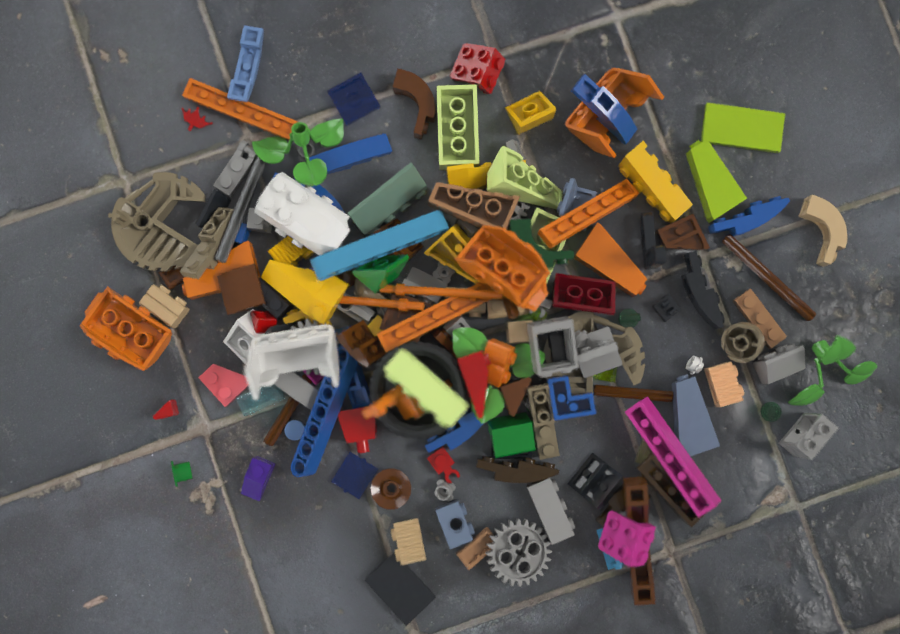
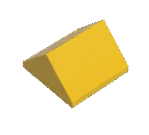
[505,91,556,135]

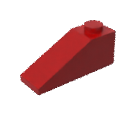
[458,350,492,419]

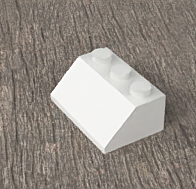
[223,309,265,364]

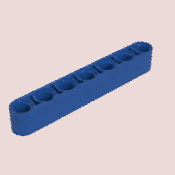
[291,346,358,477]

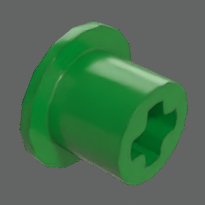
[171,461,193,487]

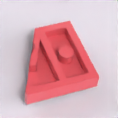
[198,364,249,407]

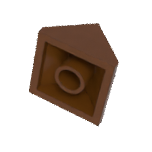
[499,377,532,416]

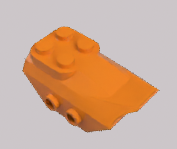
[454,225,550,311]
[80,286,172,371]

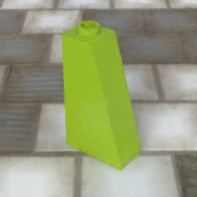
[686,139,747,223]

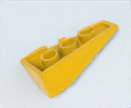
[261,260,349,325]

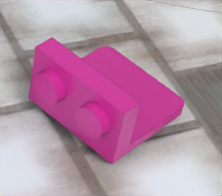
[598,511,656,567]

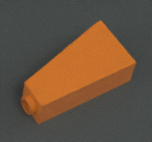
[574,222,647,297]
[182,241,261,300]

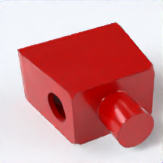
[338,407,377,454]

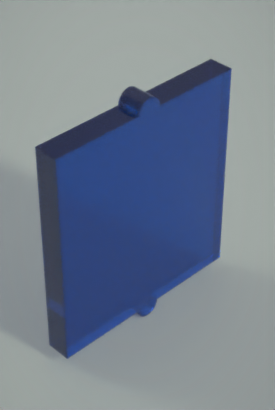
[331,451,378,499]

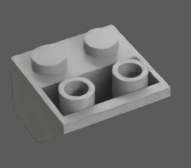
[752,344,805,384]

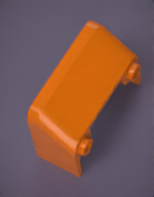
[565,68,664,158]

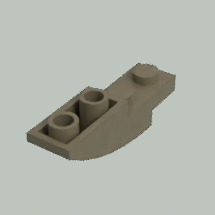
[180,207,234,279]
[528,383,560,460]

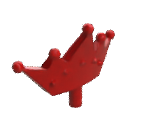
[181,107,213,131]

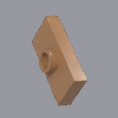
[455,527,494,570]

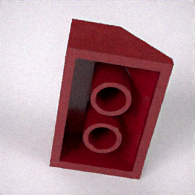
[551,273,616,315]

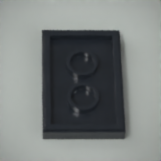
[364,551,436,626]

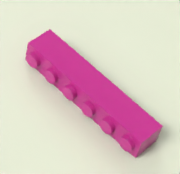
[625,397,721,517]

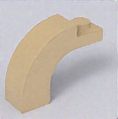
[799,195,847,267]

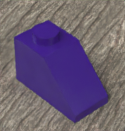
[241,456,276,501]

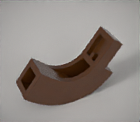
[393,68,435,140]

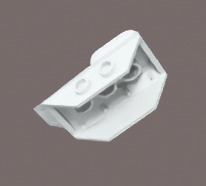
[255,172,350,256]

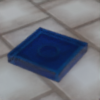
[327,73,381,126]

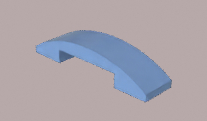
[227,25,264,102]

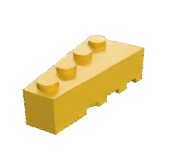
[618,141,693,224]

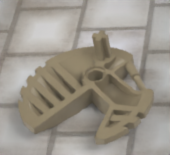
[108,172,206,272]
[543,311,645,395]

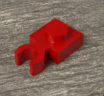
[427,446,460,483]

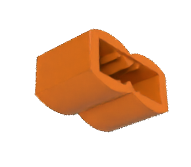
[484,339,517,388]

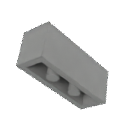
[526,478,575,545]

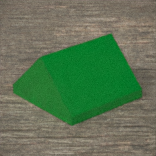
[352,254,409,293]
[487,412,535,458]

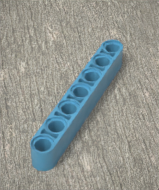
[310,210,449,281]

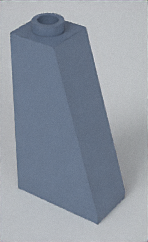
[671,374,720,456]

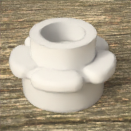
[685,356,704,375]

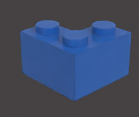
[548,375,596,420]

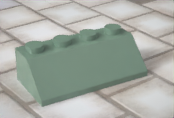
[347,163,427,238]

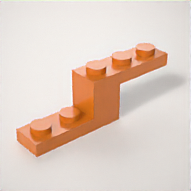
[362,379,453,420]

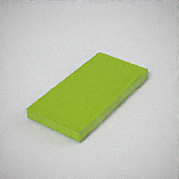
[701,103,785,153]

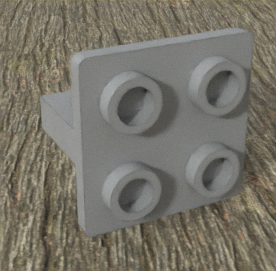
[402,267,448,306]
[576,327,622,378]

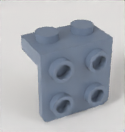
[557,178,598,231]

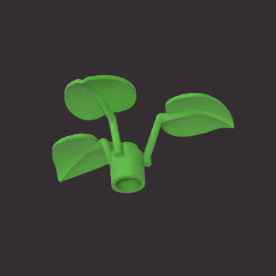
[252,118,344,186]
[453,327,545,423]
[788,335,877,406]

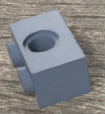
[435,499,475,549]

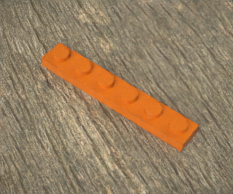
[182,78,298,140]
[537,179,639,249]
[377,282,493,353]

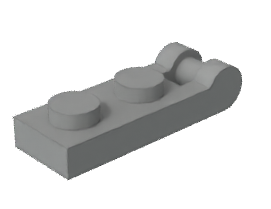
[213,140,257,197]

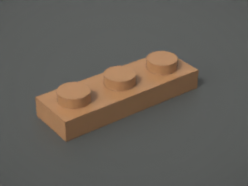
[733,289,787,349]

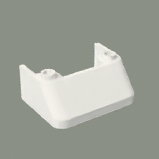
[244,324,340,400]

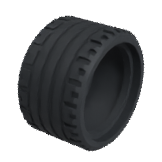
[369,342,466,439]

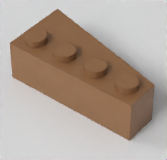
[428,182,520,229]

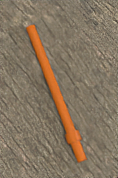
[380,283,503,299]
[339,296,424,311]

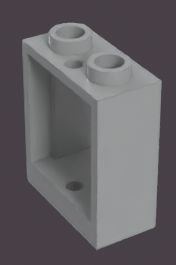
[527,316,579,377]
[779,413,838,460]

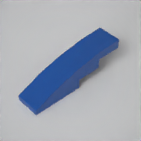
[309,133,392,174]

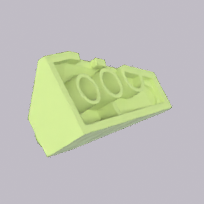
[487,146,563,209]

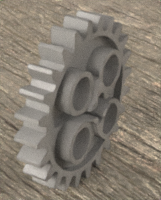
[485,518,552,587]

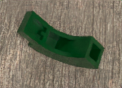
[509,219,574,270]

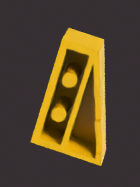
[424,224,479,284]

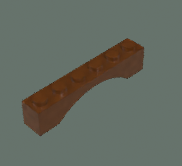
[623,476,655,605]

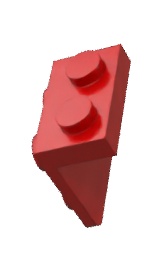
[450,43,506,95]

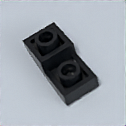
[547,329,567,363]

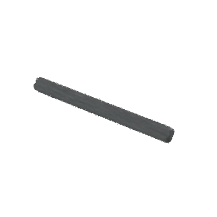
[215,156,266,263]

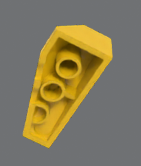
[447,160,526,190]

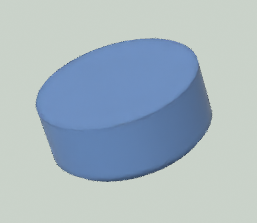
[285,420,305,440]

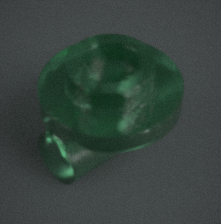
[618,309,641,328]

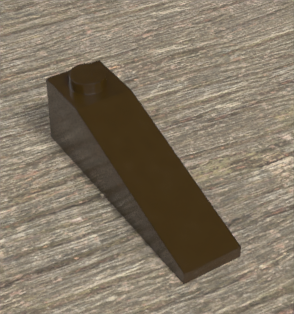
[636,454,706,527]

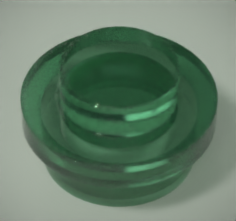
[760,402,782,422]

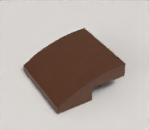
[217,264,266,315]
[336,320,387,367]

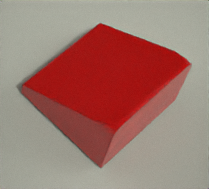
[250,311,277,333]
[153,400,179,420]

